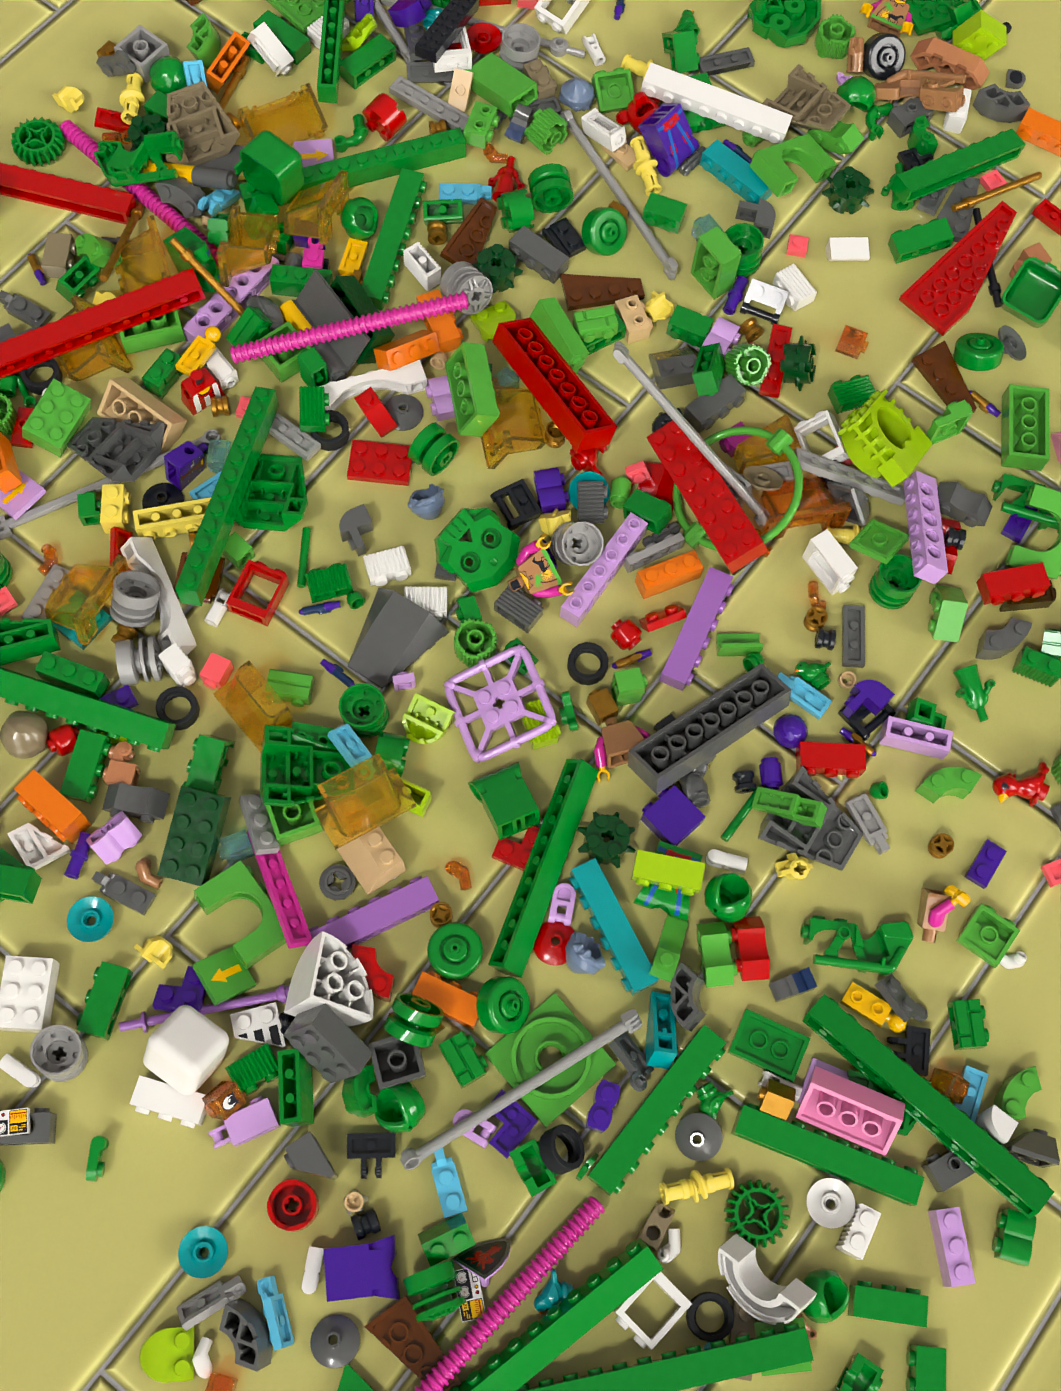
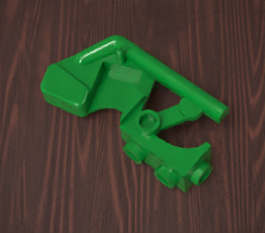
[94,131,184,187]
[991,473,1059,533]
[800,916,914,975]

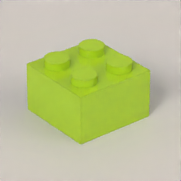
[953,10,1007,61]

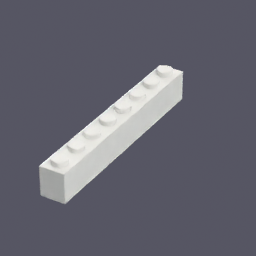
[641,63,792,144]

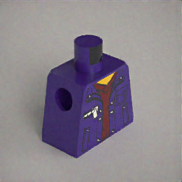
[164,441,210,491]

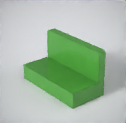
[716,634,763,656]

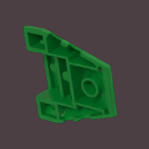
[235,454,308,532]
[260,725,355,807]

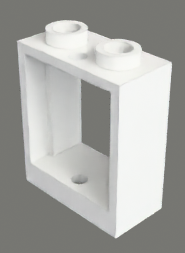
[534,0,590,35]
[427,26,472,73]
[791,410,849,476]
[802,529,858,595]
[613,1272,692,1350]

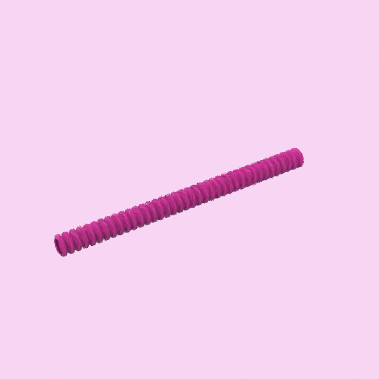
[60,120,226,266]
[230,291,469,364]
[414,1196,605,1391]

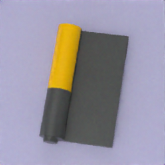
[143,145,244,191]
[280,270,370,382]

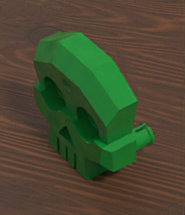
[747,0,821,48]
[434,507,520,593]

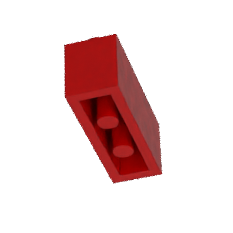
[976,562,1051,605]
[796,741,866,778]

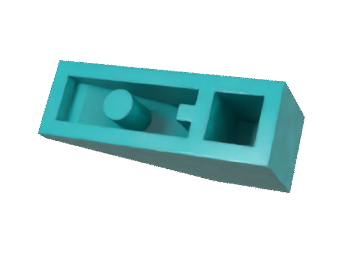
[645,991,677,1069]

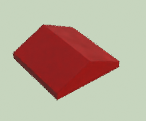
[637,462,674,511]

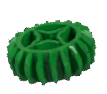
[11,117,65,167]
[724,1180,790,1248]

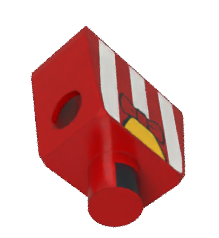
[181,368,225,416]

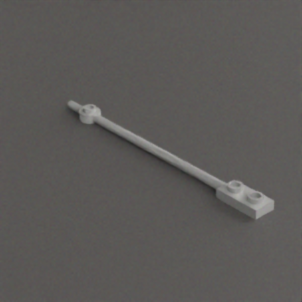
[379,0,586,59]

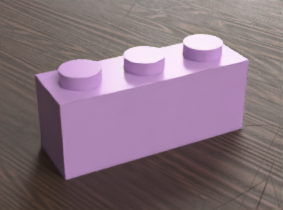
[879,716,953,759]
[928,1207,976,1287]

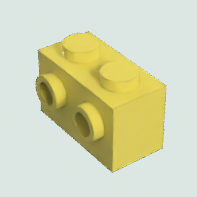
[100,484,131,534]

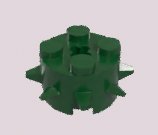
[125,114,168,160]
[822,166,874,214]
[471,244,523,293]
[780,335,816,391]
[577,812,636,868]

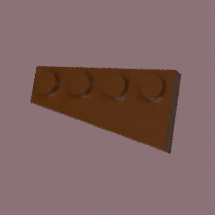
[440,197,497,264]
[560,274,645,311]
[912,341,977,413]
[364,1296,462,1391]

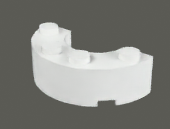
[718,1234,817,1325]

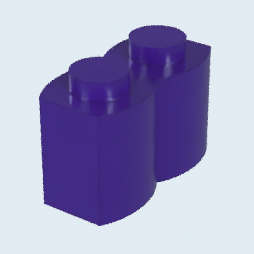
[534,467,569,514]
[585,1080,620,1134]

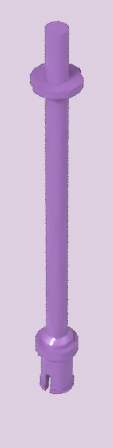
[119,984,290,1033]

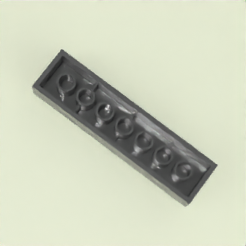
[628,663,791,795]

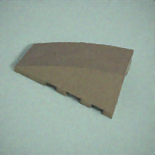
[762,64,851,132]
[166,81,240,166]

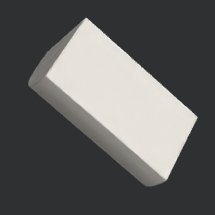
[825,237,870,261]
[975,1105,1018,1145]

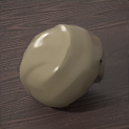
[0,711,49,759]

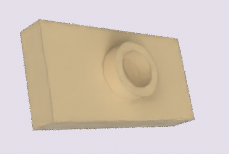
[448,68,474,112]
[602,143,636,171]

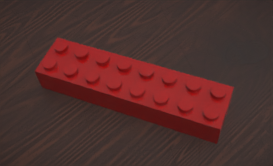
[492,318,617,452]
[646,420,768,574]

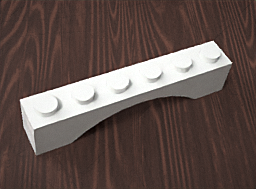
[319,360,427,411]
[120,537,197,656]

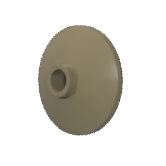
[742,466,783,491]

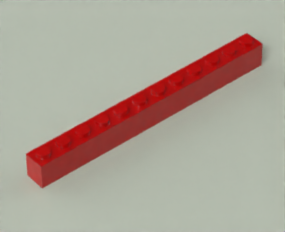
[0,268,205,379]

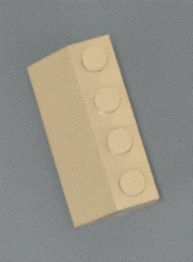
[97,376,187,454]
[321,792,406,895]

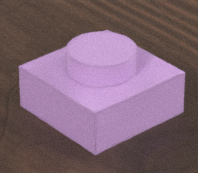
[392,671,416,692]

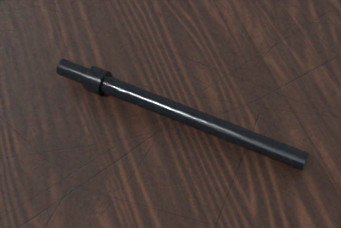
[973,208,1001,308]

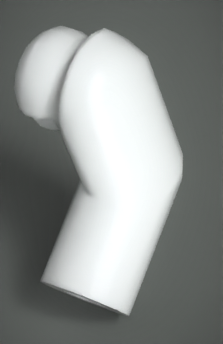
[657,1229,681,1263]
[192,1337,213,1379]

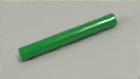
[297,527,311,588]
[720,786,761,842]

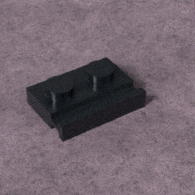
[542,217,586,258]

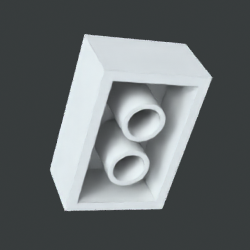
[0,955,60,1033]

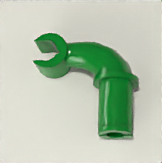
[865,102,893,141]
[334,114,368,153]

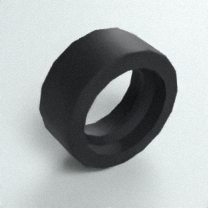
[20,358,63,395]
[310,410,350,451]
[567,642,609,685]
[155,686,200,730]
[539,1124,585,1175]
[686,1292,735,1342]

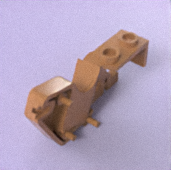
[875,69,966,112]

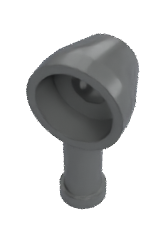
[269,251,303,267]

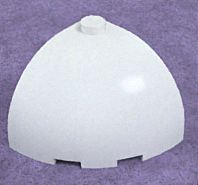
[284,931,374,1026]

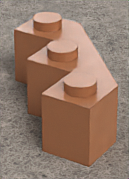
[910,37,989,90]

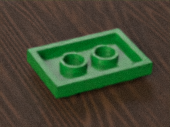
[728,1009,811,1082]

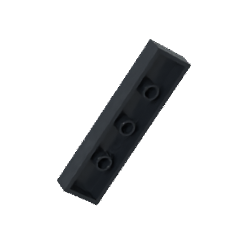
[415,0,479,63]

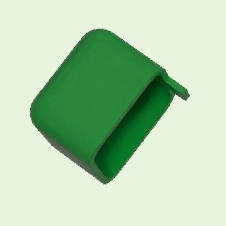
[234,130,305,206]
[1001,257,1061,328]

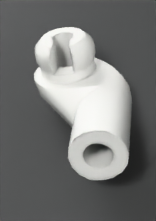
[999,951,1027,969]

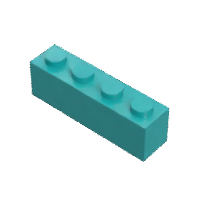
[700,139,772,204]

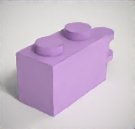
[208,1096,281,1149]

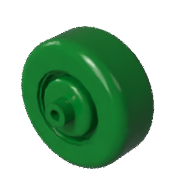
[581,207,627,256]
[953,333,1004,371]
[427,922,483,980]
[476,976,530,1034]

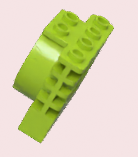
[837,389,933,488]

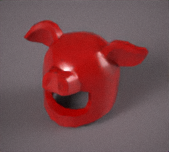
[616,92,660,135]

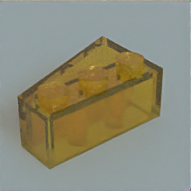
[733,414,801,474]

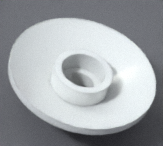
[806,1178,855,1229]

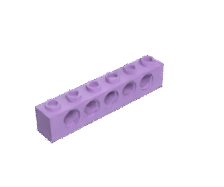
[182,248,279,343]
[903,471,948,584]
[560,512,648,627]

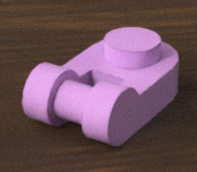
[548,883,576,926]
[453,1109,497,1149]

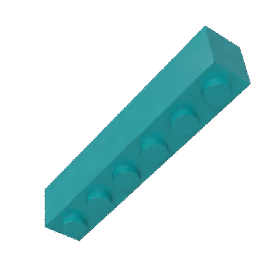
[569,858,659,996]

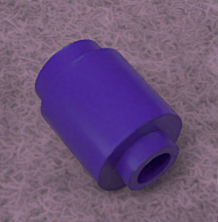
[759,757,783,790]

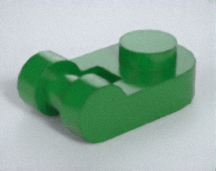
[86,1136,109,1182]

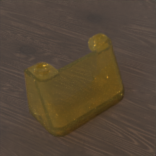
[237,83,328,146]

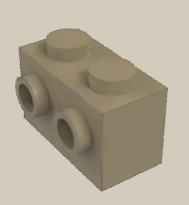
[523,59,557,101]
[41,232,77,278]

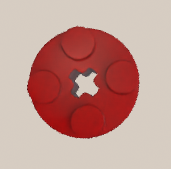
[362,93,407,142]
[267,1179,319,1232]

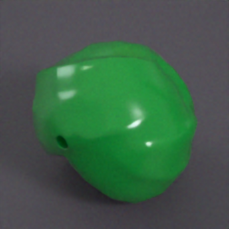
[150,56,187,94]
[836,76,876,111]
[340,197,378,240]
[704,872,752,922]
[375,1082,425,1133]
[803,1268,849,1323]

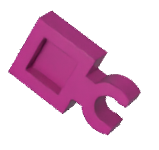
[302,237,324,269]

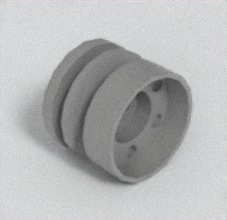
[499,23,541,73]
[440,261,493,315]
[551,521,604,566]
[110,570,160,627]
[115,636,163,686]
[30,1025,88,1082]

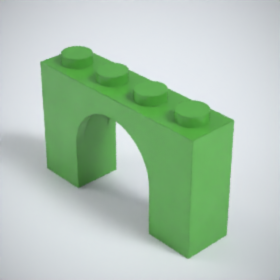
[749,133,837,197]
[1004,484,1061,579]
[194,860,286,970]

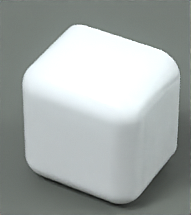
[143,1005,229,1095]

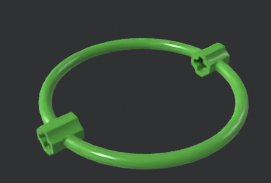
[672,426,803,551]

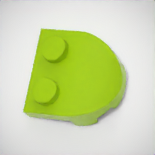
[342,13,378,52]
[470,300,516,342]
[402,693,456,744]
[139,1326,194,1383]

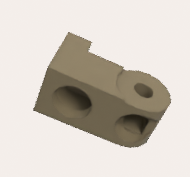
[635,1200,675,1252]

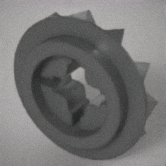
[319,864,356,901]

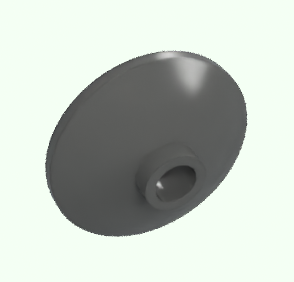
[998,325,1026,361]
[385,394,423,431]
[675,1112,723,1161]
[310,1315,360,1368]

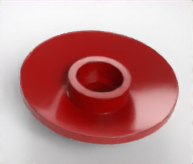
[466,22,502,53]
[533,921,575,966]

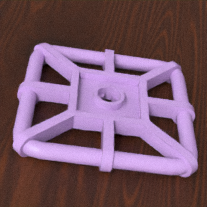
[443,644,557,763]

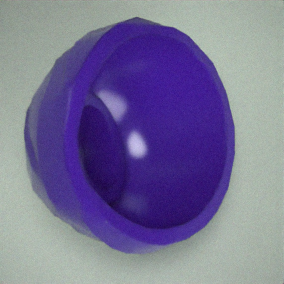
[773,714,808,749]

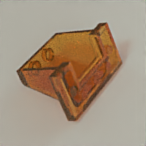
[761,478,851,539]

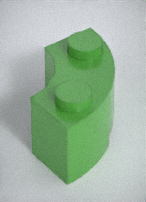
[186,13,221,70]
[807,121,864,155]
[75,234,123,268]
[915,767,982,804]
[696,922,737,988]
[993,1066,1042,1120]

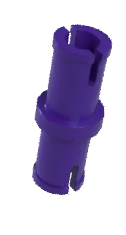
[722,276,749,315]
[64,832,91,880]

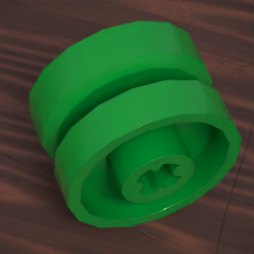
[528,163,574,213]
[408,422,460,476]
[384,993,444,1047]

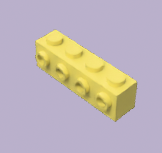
[133,497,211,540]

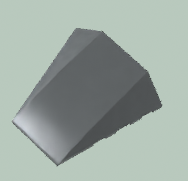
[66,417,165,482]
[348,588,449,689]
[758,766,864,871]

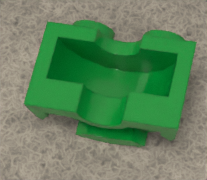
[907,114,938,155]
[342,1064,377,1118]
[509,1139,558,1197]
[835,1353,884,1391]

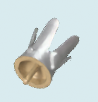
[343,1189,368,1215]

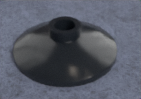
[142,483,184,509]

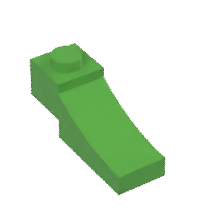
[751,787,827,828]
[649,915,689,982]

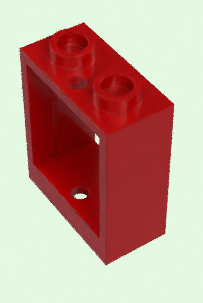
[226,560,289,627]

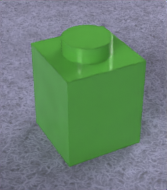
[222,532,255,570]

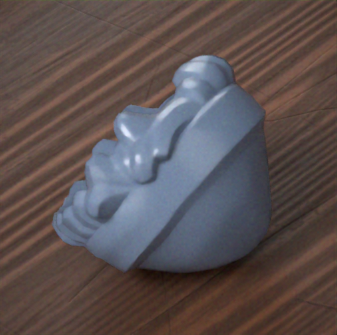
[559,77,595,112]
[408,484,445,520]
[565,932,605,975]

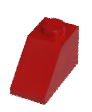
[354,387,398,438]

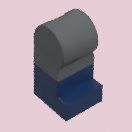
[504,103,534,144]
[769,967,817,1002]

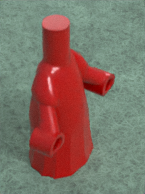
[488,156,525,202]

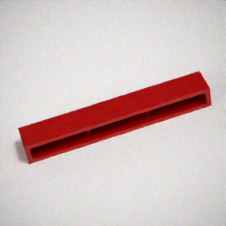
[0,163,136,225]

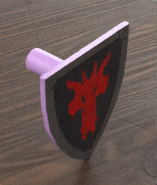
[452,1238,511,1287]

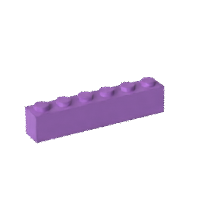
[659,567,734,691]
[306,876,439,950]

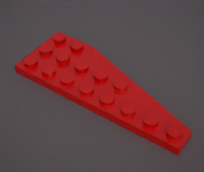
[899,201,1017,336]

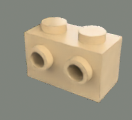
[614,295,653,344]

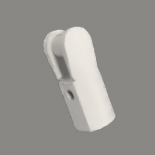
[582,33,606,66]
[204,588,231,627]
[706,849,748,874]
[0,1053,41,1088]
[758,1071,803,1101]
[302,1246,324,1294]

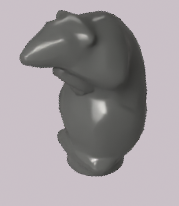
[246,295,284,333]
[679,755,716,808]

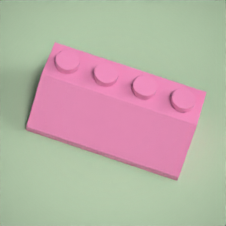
[795,1066,905,1156]

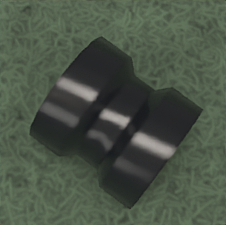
[351,1207,382,1240]

